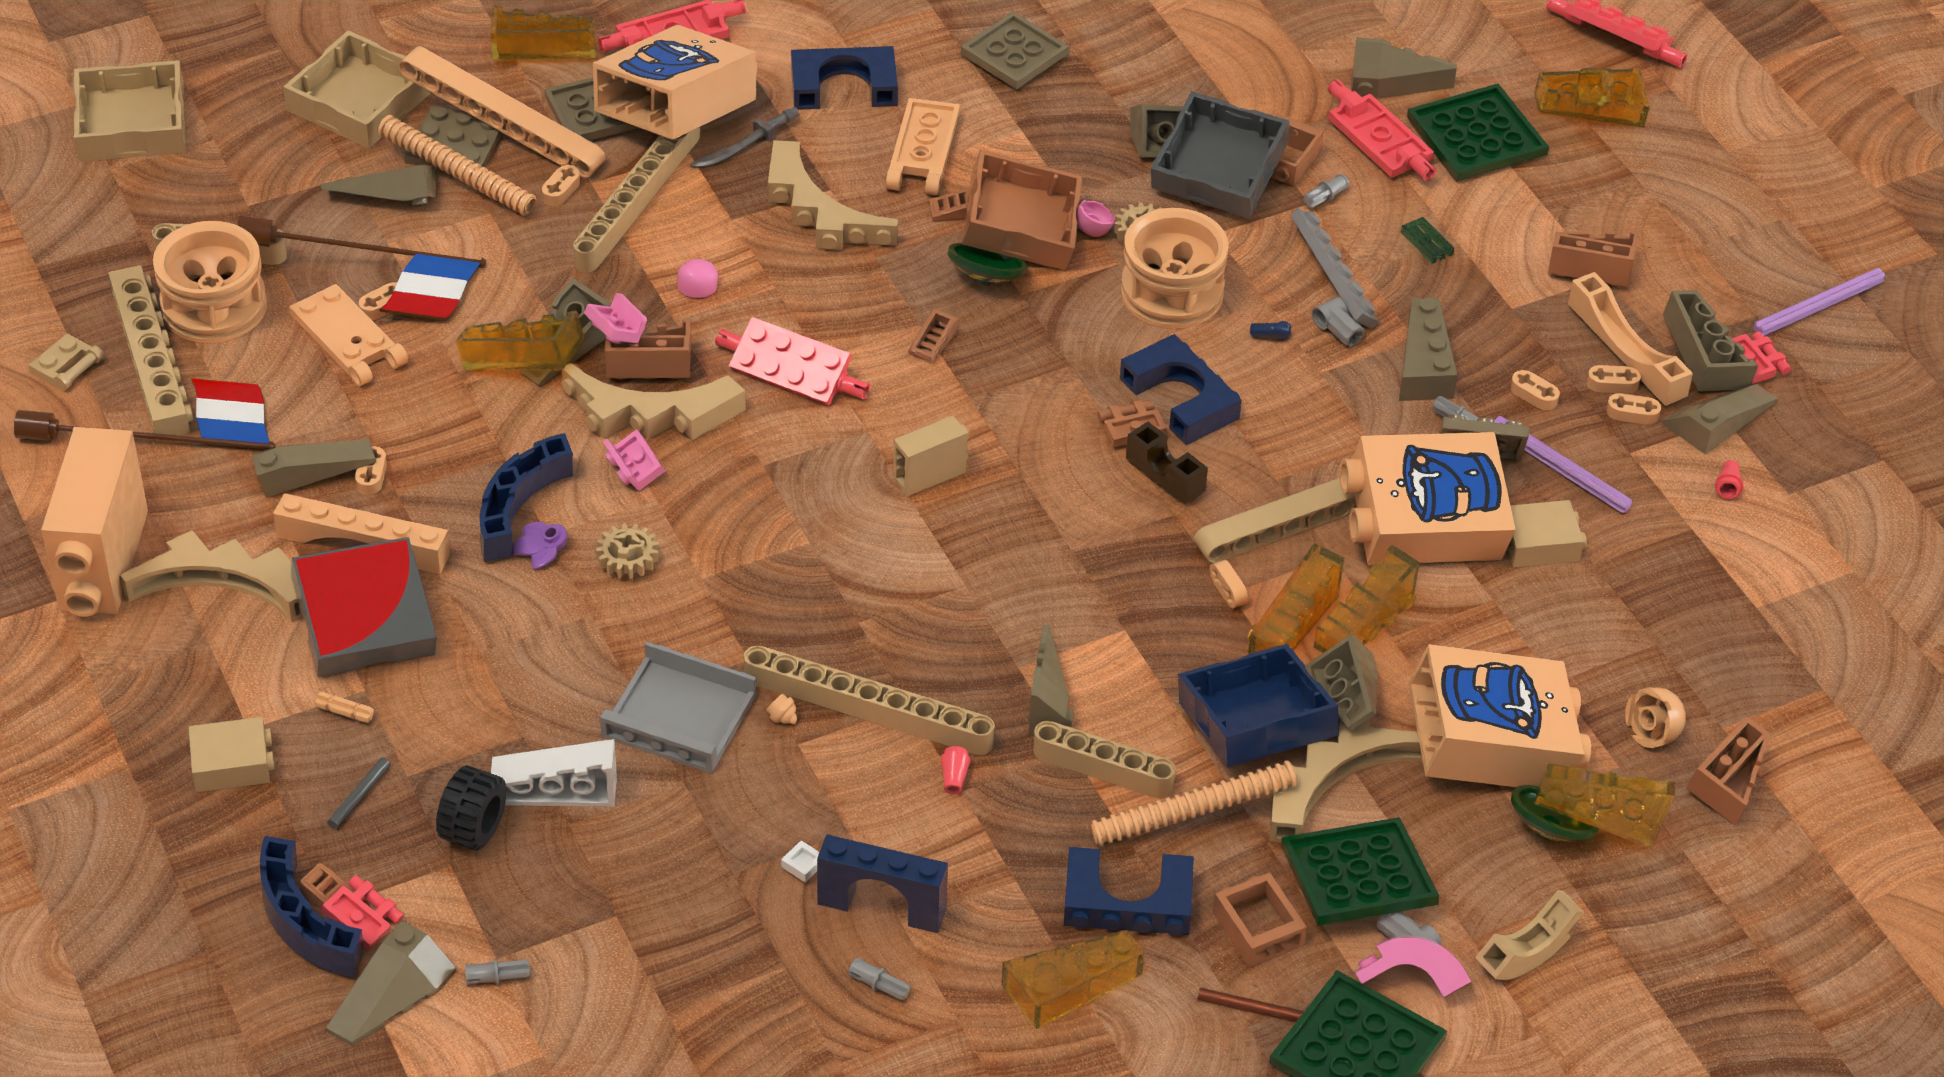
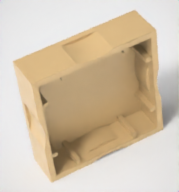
[283,30,432,149]
[74,60,186,162]

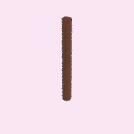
[1197,987,1304,1022]

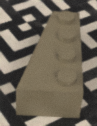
[1663,290,1758,391]
[1399,298,1457,401]

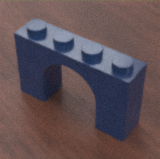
[791,46,898,110]
[1120,334,1242,445]
[817,834,948,933]
[1063,847,1194,935]

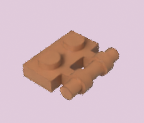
[1098,399,1167,447]

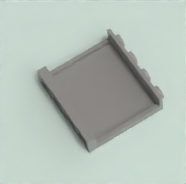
[600,642,756,774]

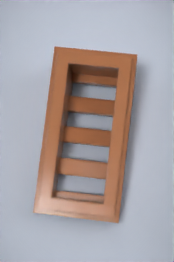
[929,188,970,221]
[908,308,959,363]
[300,863,370,908]

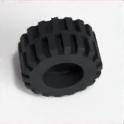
[436,765,506,851]

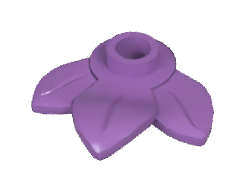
[512,522,568,570]

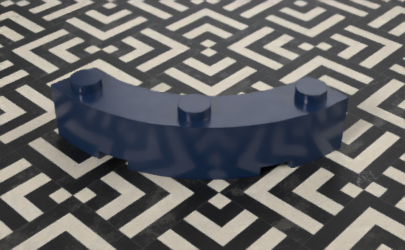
[480,433,573,562]
[260,836,364,978]

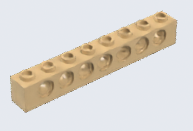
[108,265,193,441]

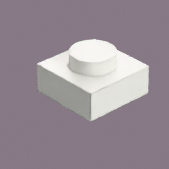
[781,841,819,883]

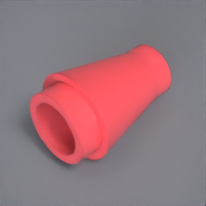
[1715,460,1743,499]
[941,746,971,794]

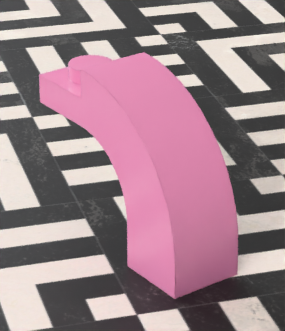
[1355,936,1471,997]

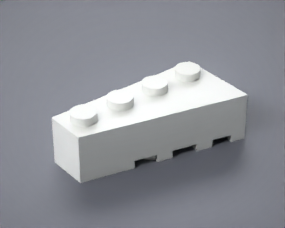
[491,739,617,807]

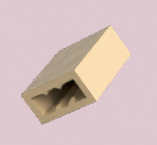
[893,415,969,497]
[1507,500,1587,568]
[189,717,275,792]

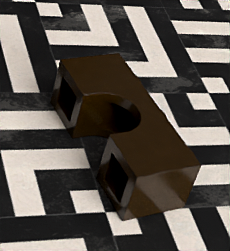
[1126,421,1208,505]

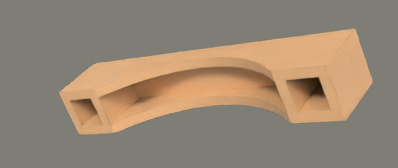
[1568,272,1693,406]
[273,493,451,574]

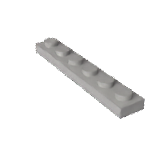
[1291,208,1379,329]

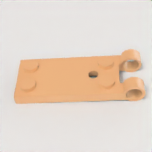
[886,98,960,196]
[289,284,408,387]

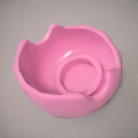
[1076,200,1115,237]
[677,259,718,298]

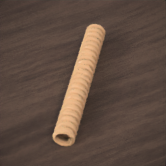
[378,115,536,216]
[1091,760,1297,847]

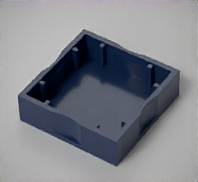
[1178,644,1339,767]

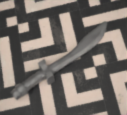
[690,107,799,167]

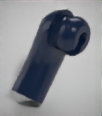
[1250,321,1291,340]

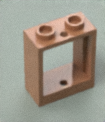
[1271,113,1324,187]
[1213,872,1307,968]

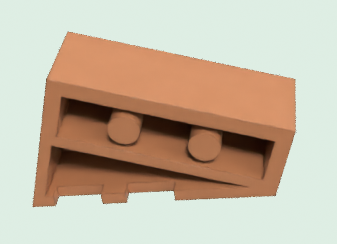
[1548,232,1638,287]
[605,319,691,379]
[1686,716,1771,825]

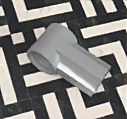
[1312,297,1365,348]
[1376,911,1442,945]

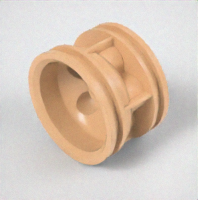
[1121,208,1228,329]
[153,221,267,343]

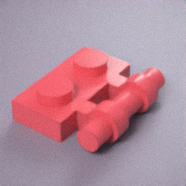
[1732,332,1791,385]
[321,875,404,951]

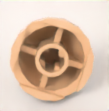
[1625,687,1686,748]

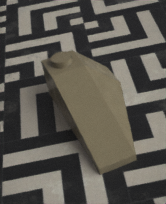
[1351,37,1457,99]
[1130,104,1183,158]
[320,165,437,206]
[519,278,611,387]
[1663,384,1778,454]
[252,439,376,498]
[1029,625,1074,735]
[1305,634,1378,730]
[326,921,456,1046]

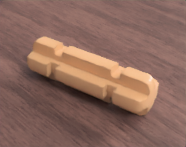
[315,692,374,723]

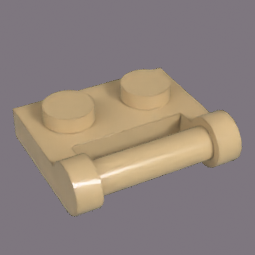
[28,333,105,391]

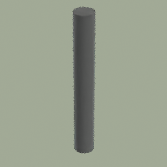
[327,758,390,829]

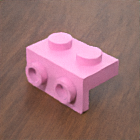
[584,293,647,344]
[603,429,666,491]

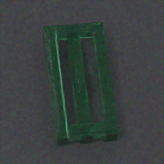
[1401,217,1455,264]

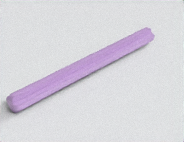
[1753,268,1885,336]
[1494,416,1632,513]

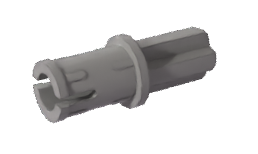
[1303,174,1349,208]
[1432,396,1479,421]
[848,957,911,1000]
[465,959,530,985]

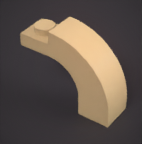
[1475,890,1584,980]

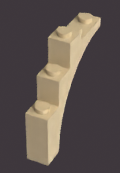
[768,140,898,250]
[561,363,746,440]
[120,530,303,622]
[1269,718,1423,842]

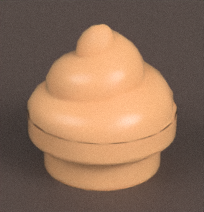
[766,694,797,724]

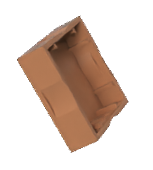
[962,150,1082,271]

